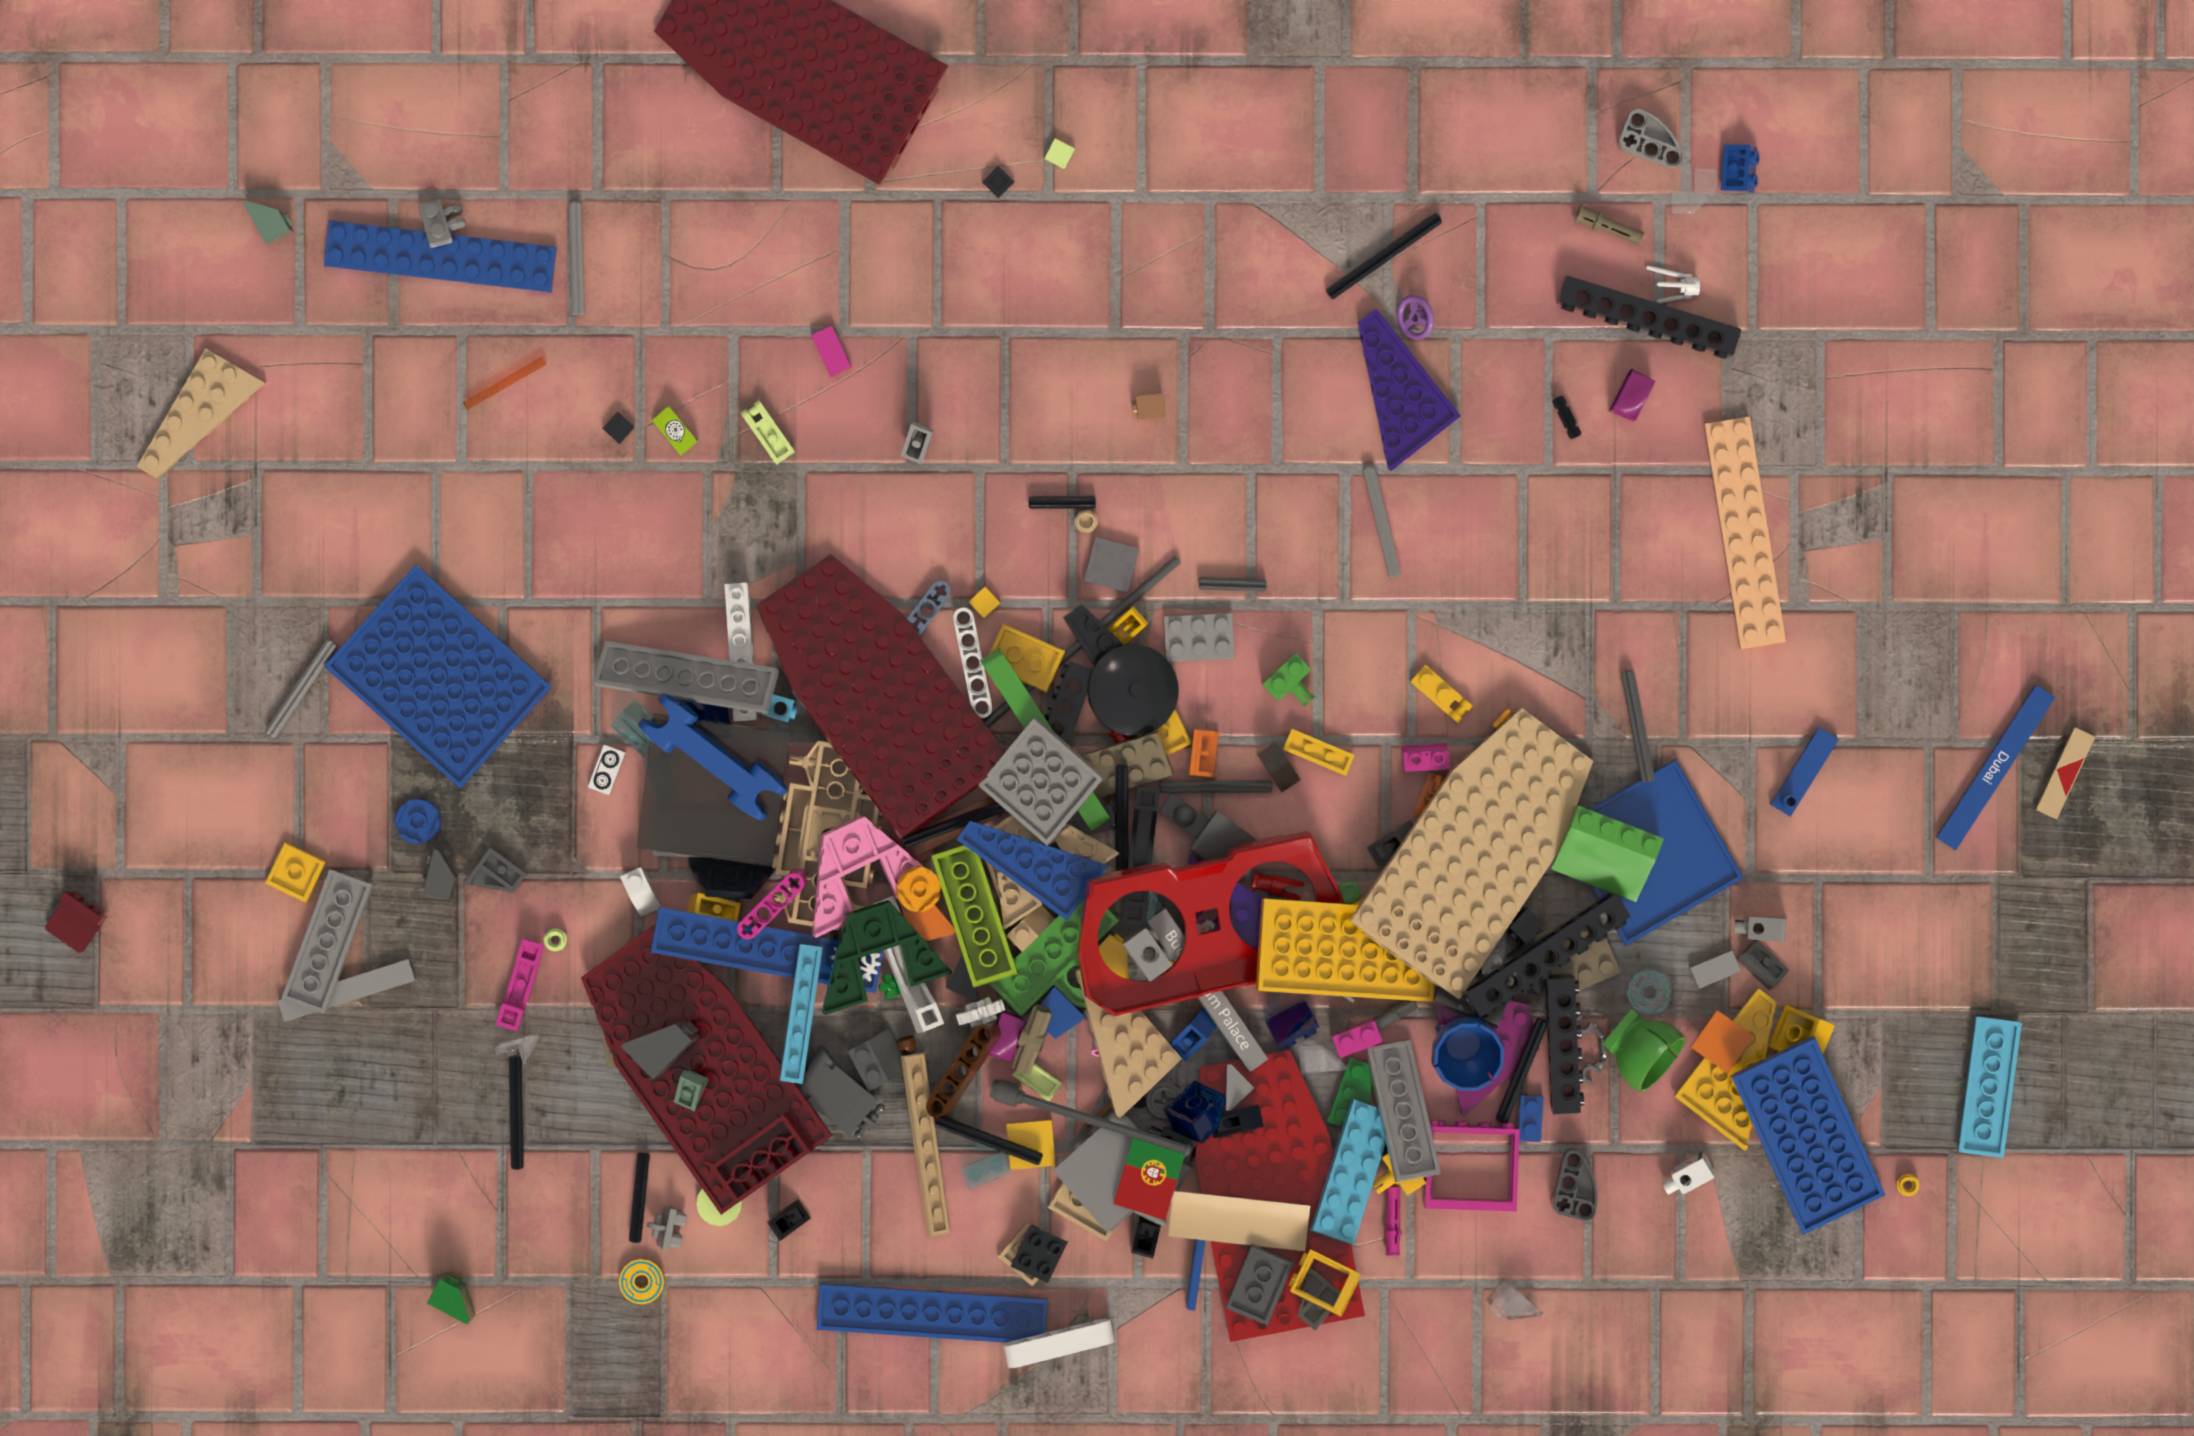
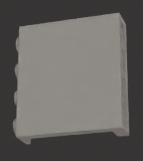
[1053,1111,1138,1233]

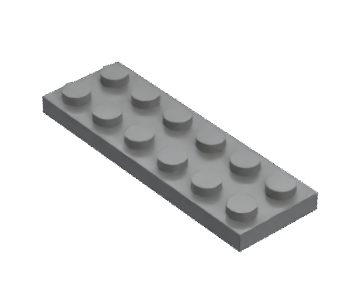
[282,869,373,1014]
[1365,1040,1441,1183]

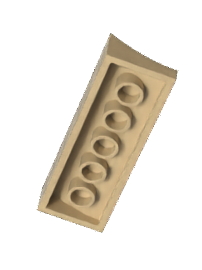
[1168,1191,1310,1251]

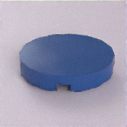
[395,798,442,844]

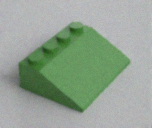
[1551,805,1664,902]

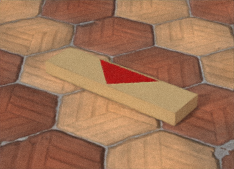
[2035,727,2095,819]

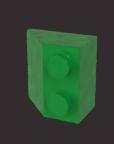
[427,1273,475,1325]

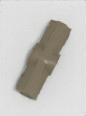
[1012,1004,1053,1075]

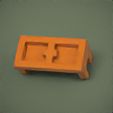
[1189,729,1219,777]

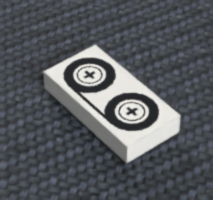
[588,744,626,795]

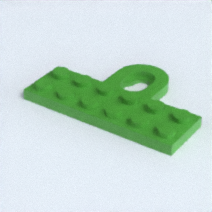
[989,899,1119,1016]

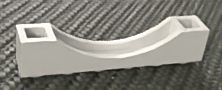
[867,896,944,1033]

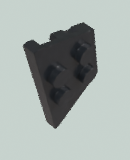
[688,857,776,899]

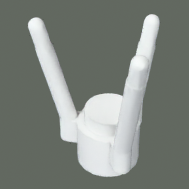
[1646,265,1700,304]

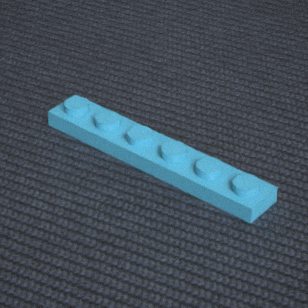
[779,944,823,1084]

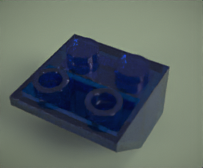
[1265,1000,1319,1049]

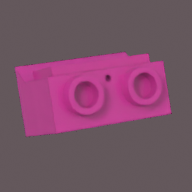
[1401,743,1450,772]

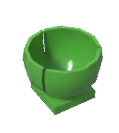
[1602,1009,1685,1092]

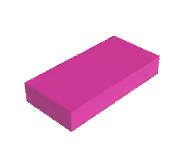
[811,326,851,377]

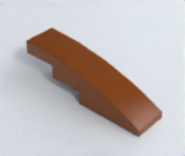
[910,796,1001,856]

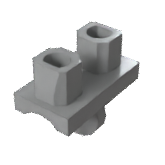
[647,1205,687,1250]

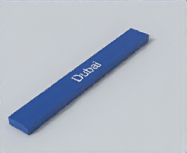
[1936,685,2056,850]

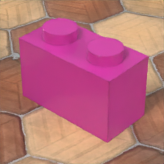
[1331,1019,1383,1058]

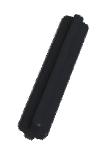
[1029,496,1096,509]

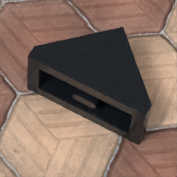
[946,957,979,1002]
[767,1200,811,1241]
[1131,1216,1161,1259]

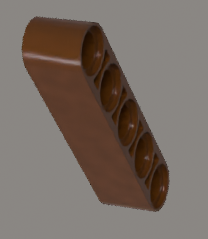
[926,1022,1001,1118]

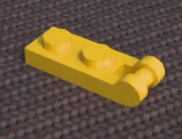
[1410,664,1473,723]

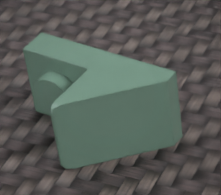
[674,1070,708,1111]

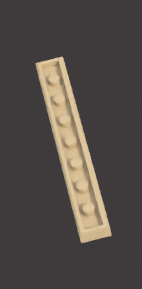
[901,1052,950,1237]

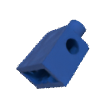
[1040,986,1085,1039]

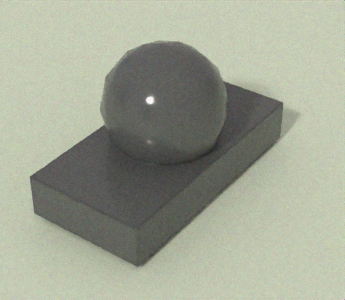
[1159,793,1209,838]

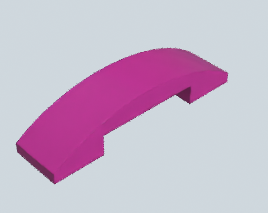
[495,938,545,1031]

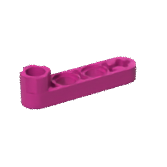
[737,868,808,940]

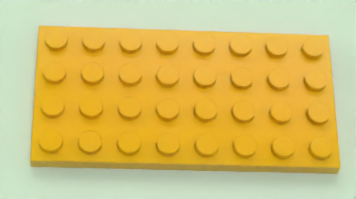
[1256,899,1434,1002]

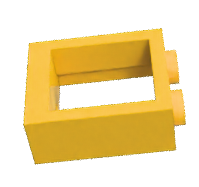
[1289,1249,1361,1317]

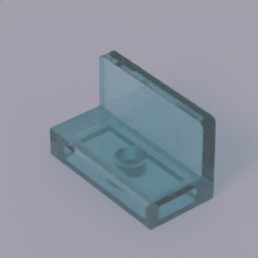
[610,701,660,757]

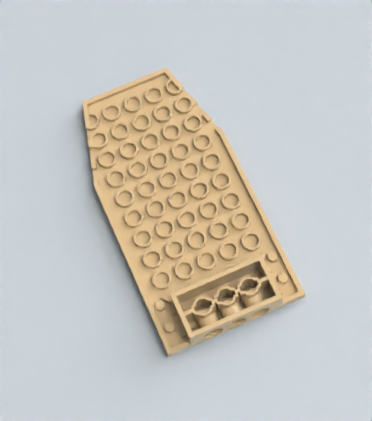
[1349,708,1593,999]

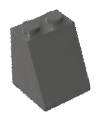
[1190,810,1257,860]
[621,1020,700,1079]

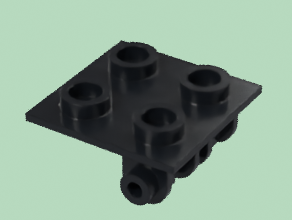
[1010,1225,1068,1283]

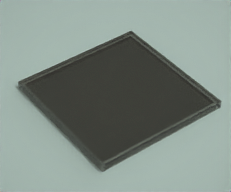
[637,713,790,866]

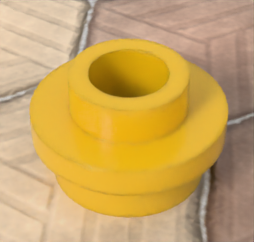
[1896,1173,1920,1197]

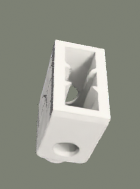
[1662,1151,1715,1195]

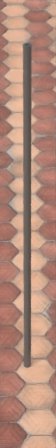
[878,556,1181,822]

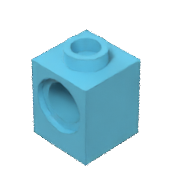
[762,694,798,723]

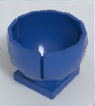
[1431,1017,1504,1091]

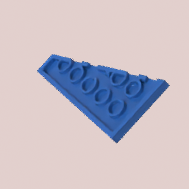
[956,821,1108,920]

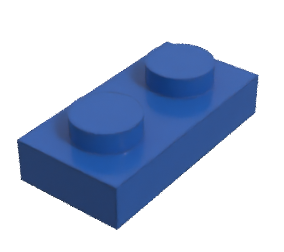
[1518,1095,1544,1142]

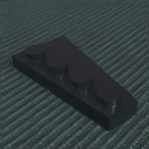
[1062,605,1124,666]

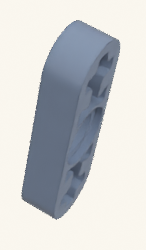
[907,581,951,636]

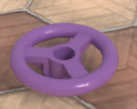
[1397,295,1434,340]

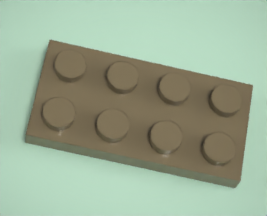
[1081,730,1174,798]

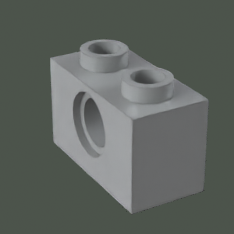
[1121,927,1173,982]

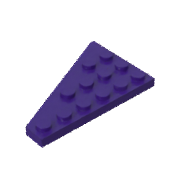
[1358,309,1461,472]

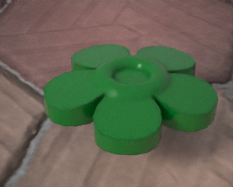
[879,973,901,999]

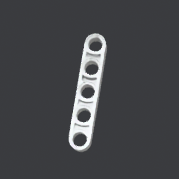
[953,608,993,718]
[1003,1318,1115,1368]

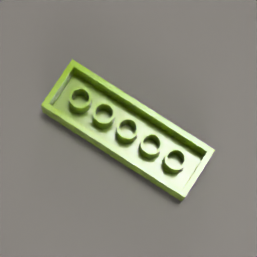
[932,845,1018,988]

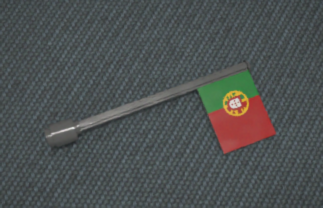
[990,1079,1192,1220]

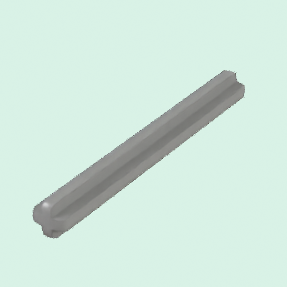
[569,202,585,315]
[1363,466,1401,578]
[265,639,337,738]

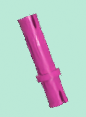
[1384,1186,1402,1256]

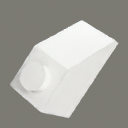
[620,866,662,917]

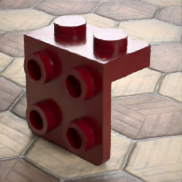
[45,890,108,953]

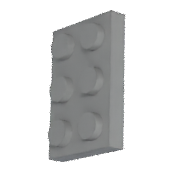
[1164,613,1235,662]

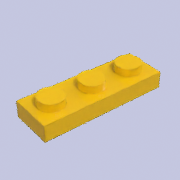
[1283,729,1355,776]

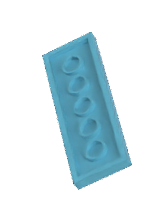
[1957,1016,2022,1158]
[1310,1099,1386,1245]

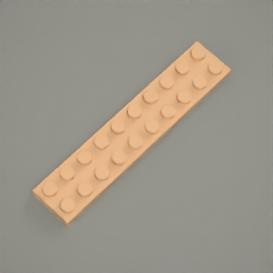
[1704,417,1786,649]

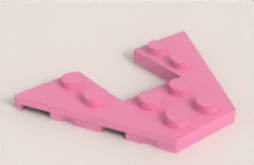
[812,815,923,938]

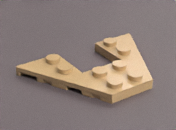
[993,815,1119,930]

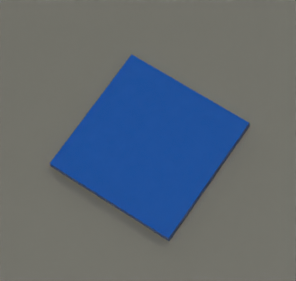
[1589,759,1744,946]

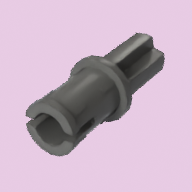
[1373,1000,1418,1030]

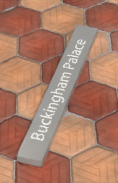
[1146,908,1268,1072]

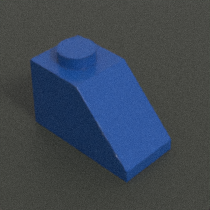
[1170,1008,1217,1060]

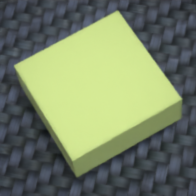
[1044,139,1075,170]

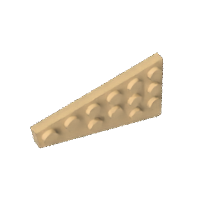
[1075,968,1182,1119]

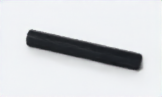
[629,1152,650,1243]

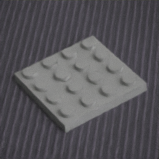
[978,717,1105,846]

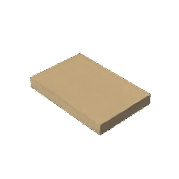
[1048,1182,1113,1242]

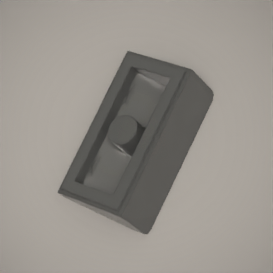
[1737,940,1789,990]

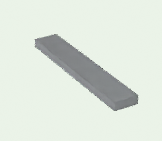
[278,959,416,1022]

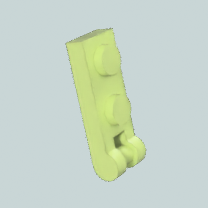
[740,400,795,465]

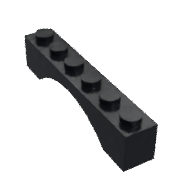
[1122,786,1160,925]

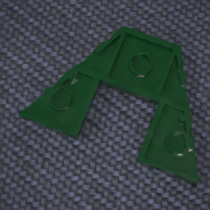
[822,900,953,1015]

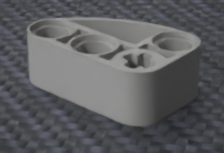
[1617,109,1683,170]

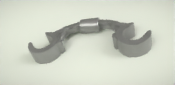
[1577,1014,1609,1084]

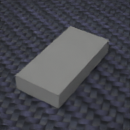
[1689,950,1741,989]

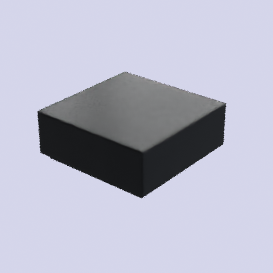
[982,166,1015,199]
[602,412,635,444]

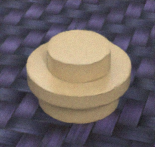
[1075,510,1098,533]

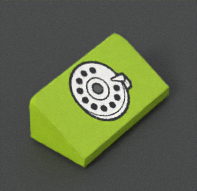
[652,406,698,456]

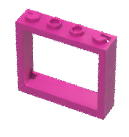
[1424,1120,1520,1212]

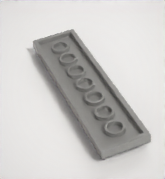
[593,641,779,714]

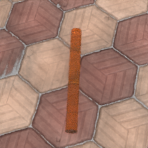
[463,357,546,410]

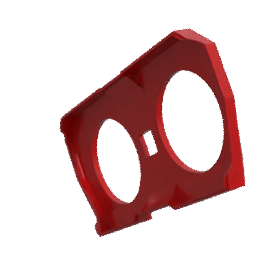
[1077,831,1343,1016]

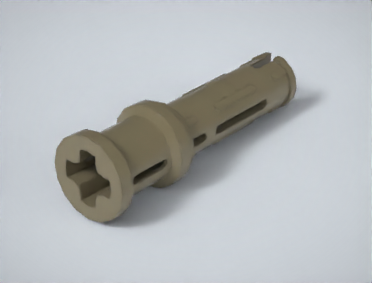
[1574,204,1644,246]

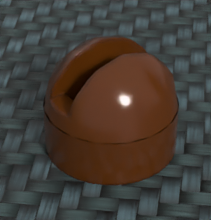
[897,1035,916,1054]

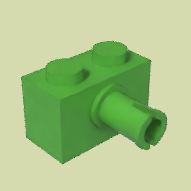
[1262,653,1315,707]

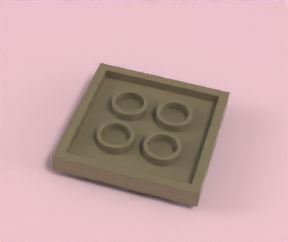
[1533,921,1621,999]

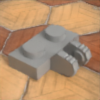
[418,199,466,248]

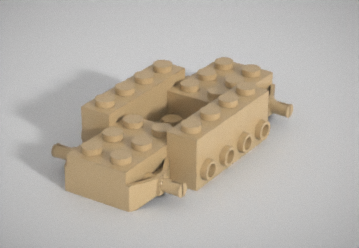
[768,741,883,930]

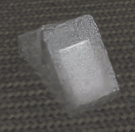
[494,1032,542,1066]

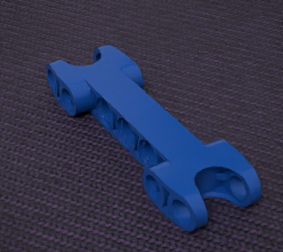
[638,693,788,821]

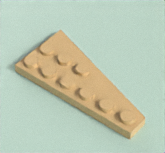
[137,349,267,478]

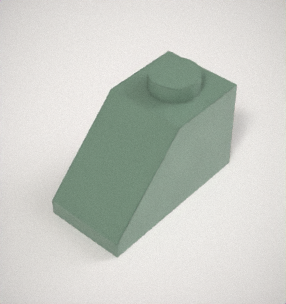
[243,201,293,245]

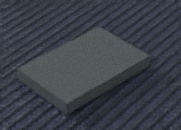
[1225,1244,1294,1326]

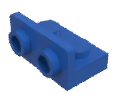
[1721,145,1760,193]

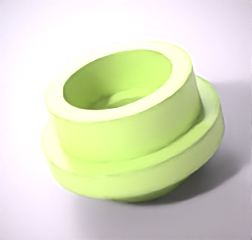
[544,928,567,951]

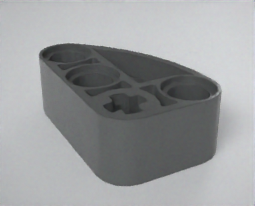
[1551,1148,1597,1221]

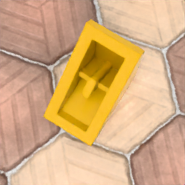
[1108,607,1149,645]

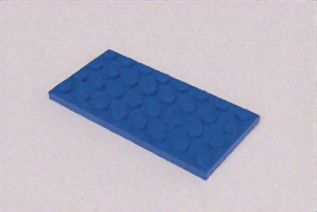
[1730,1036,1885,1235]

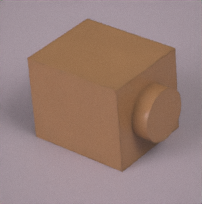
[1132,393,1166,420]

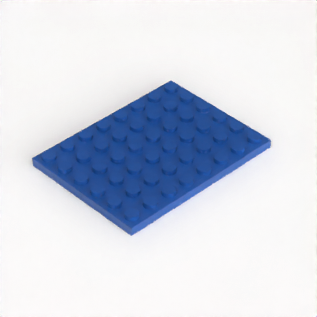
[324,565,552,789]

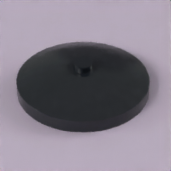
[1087,644,1179,736]

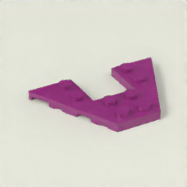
[1434,985,1540,1116]

